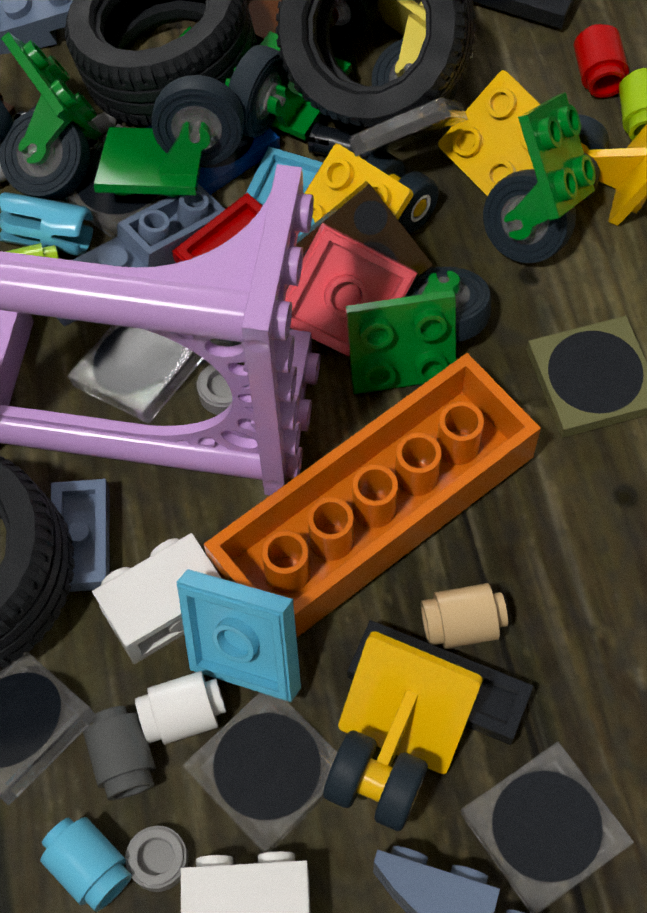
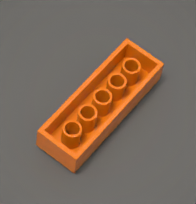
[204,353,541,638]

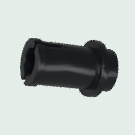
[308,122,373,160]

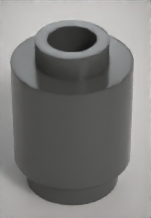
[83,706,156,801]

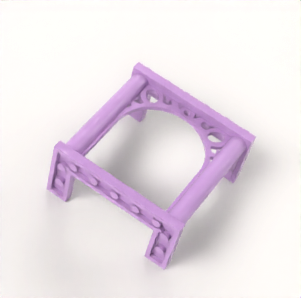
[0,164,320,495]

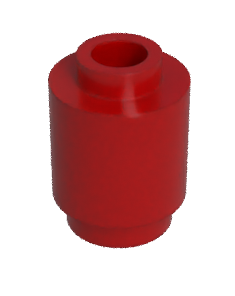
[573,24,629,98]

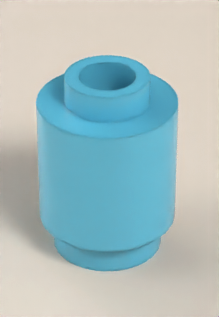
[40,817,132,912]

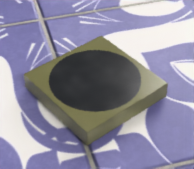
[526,315,647,438]

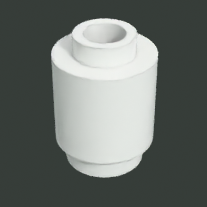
[135,671,226,745]

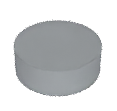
[197,364,232,415]
[125,826,189,892]

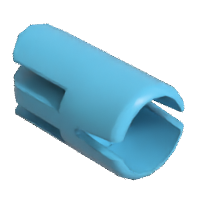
[0,192,93,256]

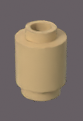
[421,583,508,649]

